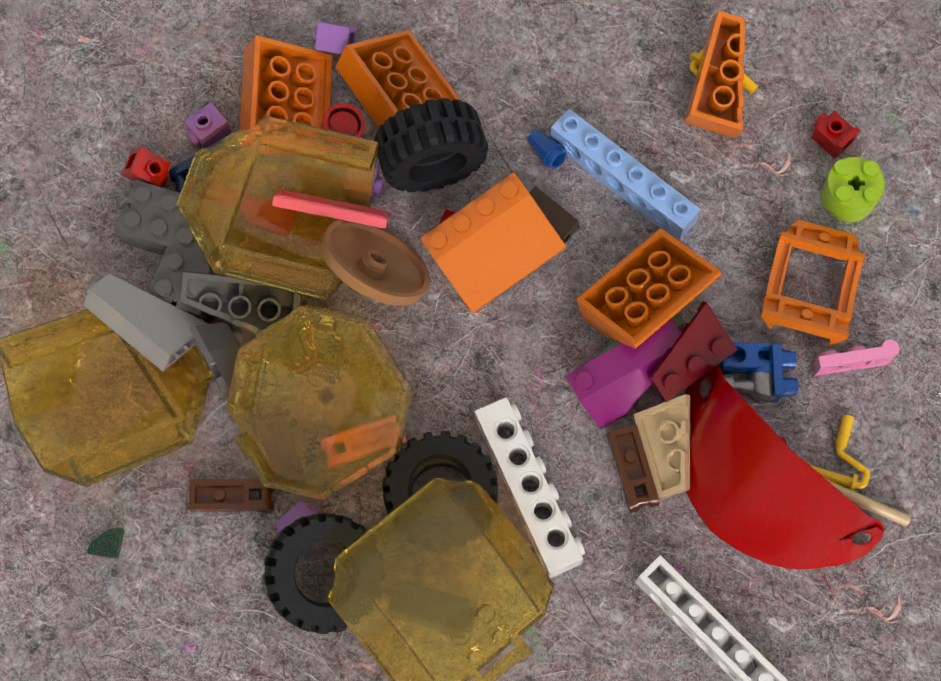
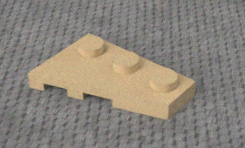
[633,394,690,499]

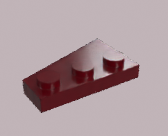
[648,301,737,402]

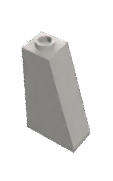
[83,273,207,372]

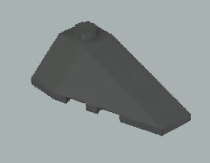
[180,271,301,341]
[190,322,257,445]

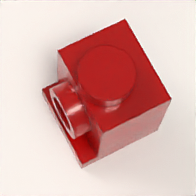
[811,110,860,159]

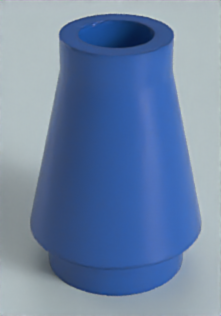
[527,130,567,169]

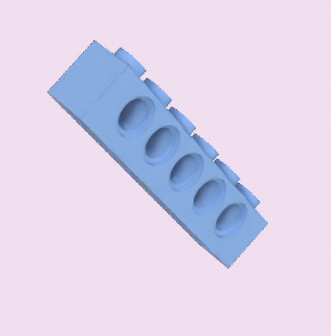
[550,109,701,241]

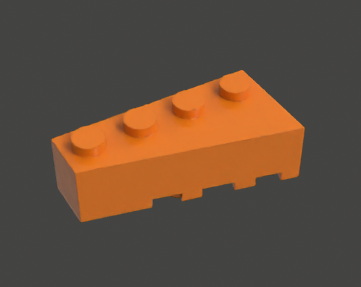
[683,11,745,139]

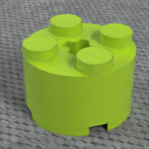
[820,157,885,222]

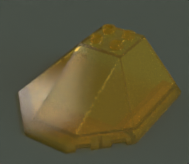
[177,116,379,301]
[0,309,213,487]

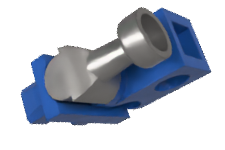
[718,342,798,403]

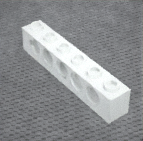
[474,397,585,579]
[635,555,788,681]

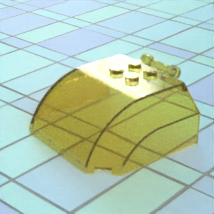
[328,478,555,681]

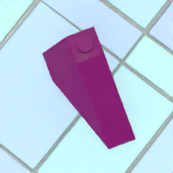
[565,318,681,429]

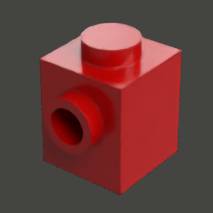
[121,147,171,187]

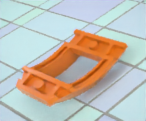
[761,219,866,347]

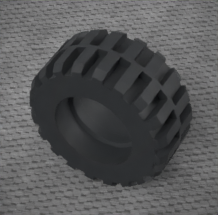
[374,98,488,192]
[382,431,498,552]
[263,513,385,634]

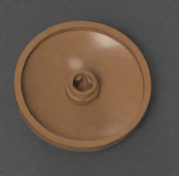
[320,220,430,306]

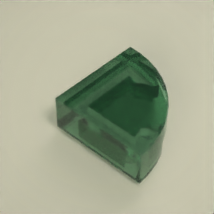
[87,528,125,559]

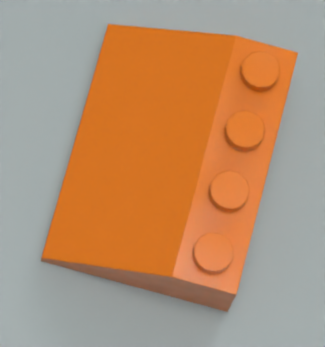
[336,30,462,128]
[238,35,332,155]
[420,172,567,314]
[576,228,722,349]

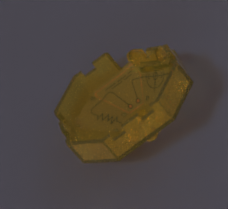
[226,304,414,500]

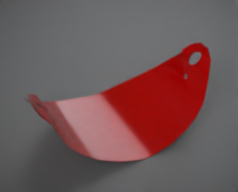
[685,366,885,570]

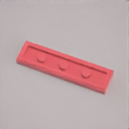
[272,189,390,229]

